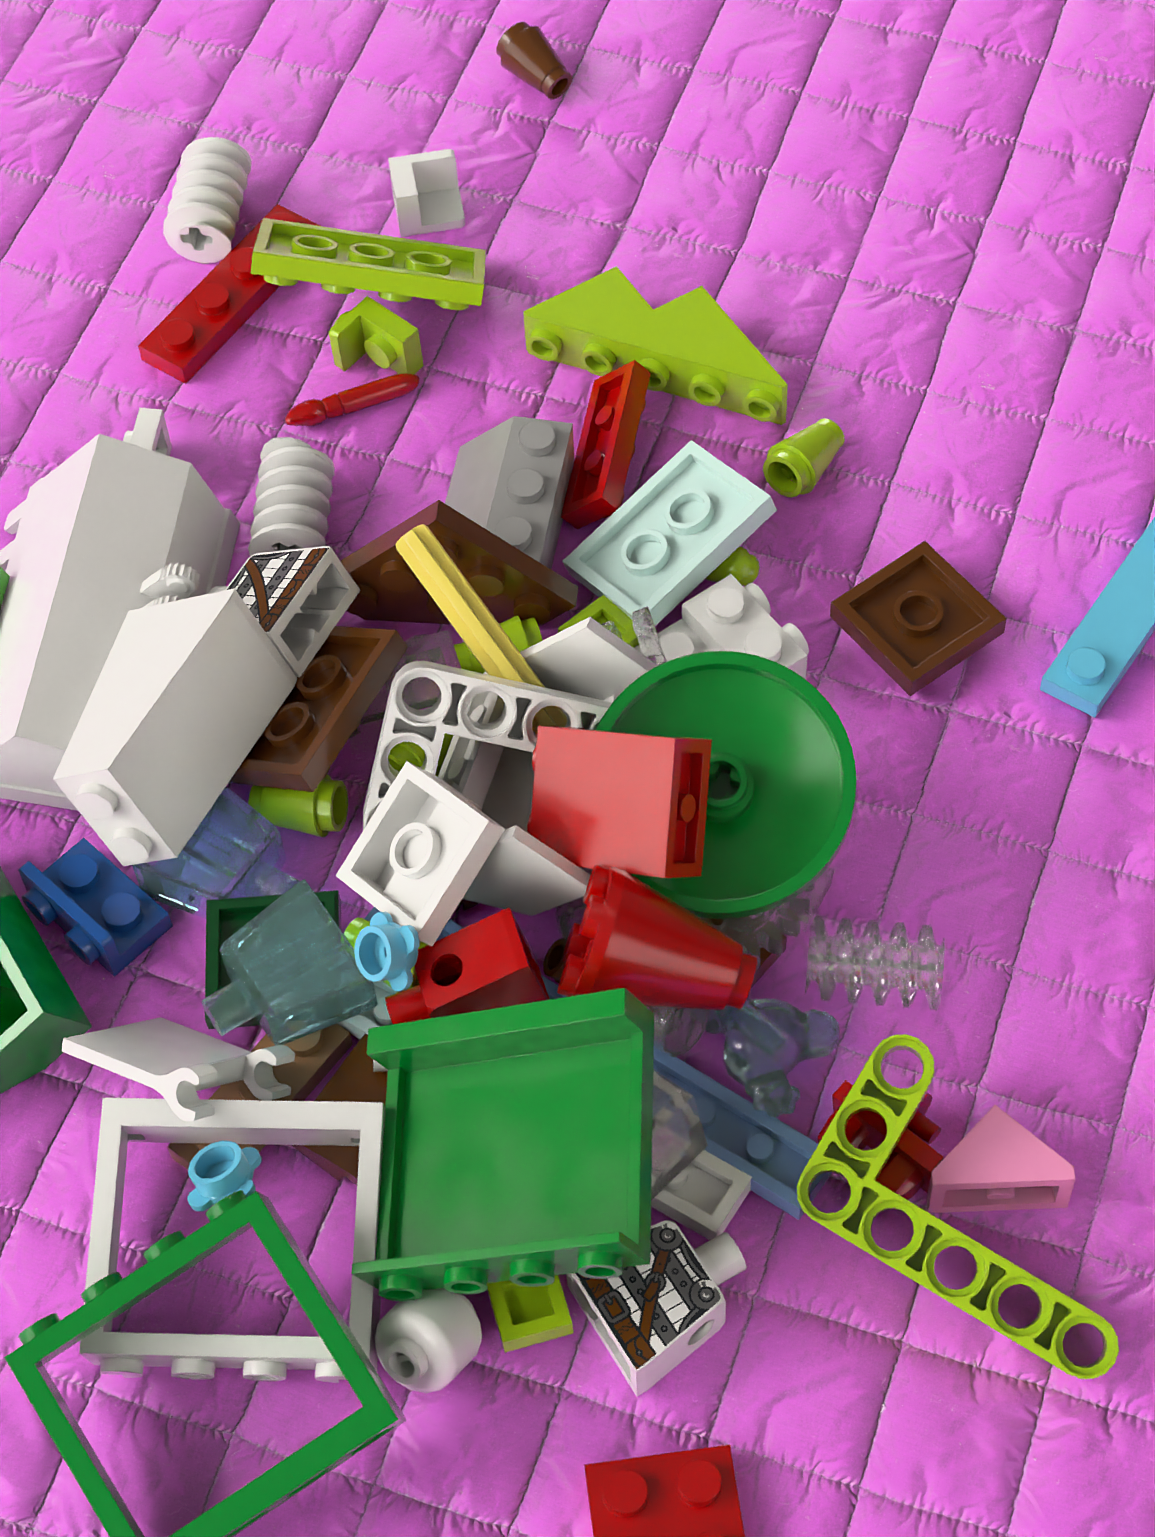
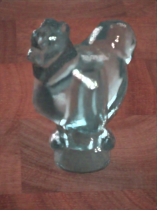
[693,992,840,1118]

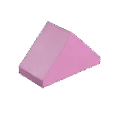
[926,1105,1076,1213]

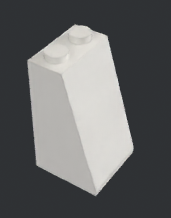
[53,588,297,866]

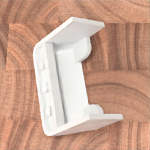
[438,617,658,916]

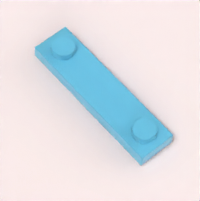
[1040,517,1155,718]

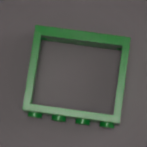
[4,1190,406,1537]

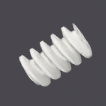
[163,137,251,264]
[248,437,335,557]

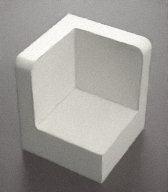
[388,149,465,237]

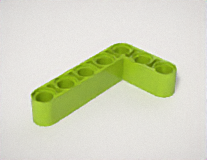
[797,1034,1119,1379]

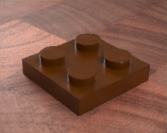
[830,541,1007,696]

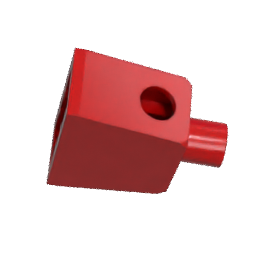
[385,907,550,1024]

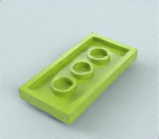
[251,218,486,310]

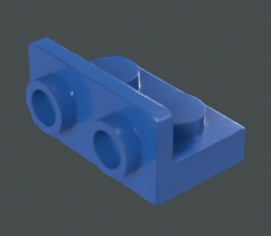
[18,838,173,977]

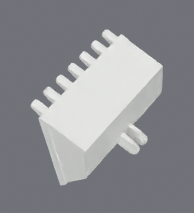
[0,434,240,811]

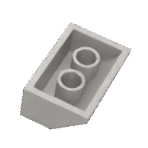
[445,416,575,569]

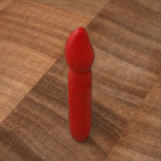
[285,373,420,426]

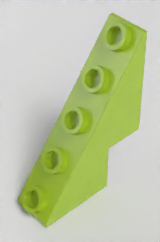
[523,266,788,425]

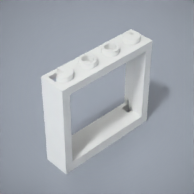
[79,1098,385,1383]

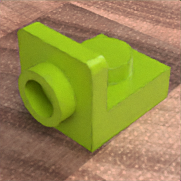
[329,296,424,374]

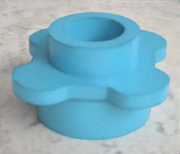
[354,912,419,991]
[187,1141,262,1212]

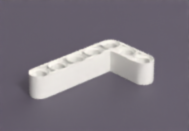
[363,661,612,830]

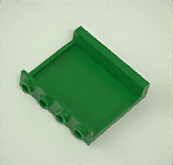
[351,988,654,1301]

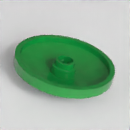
[596,651,857,919]

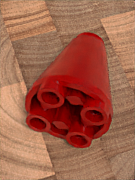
[557,864,757,1011]

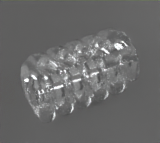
[805,915,945,1011]

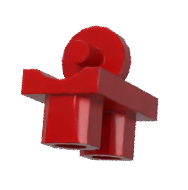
[817,1080,944,1210]

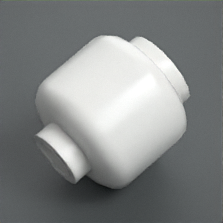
[374,1288,482,1393]

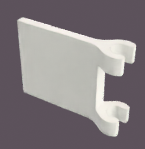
[62,1017,295,1121]

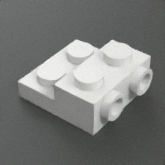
[634,574,809,680]
[336,761,505,946]

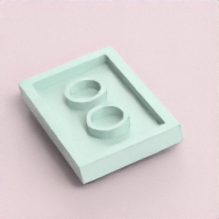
[562,440,777,634]

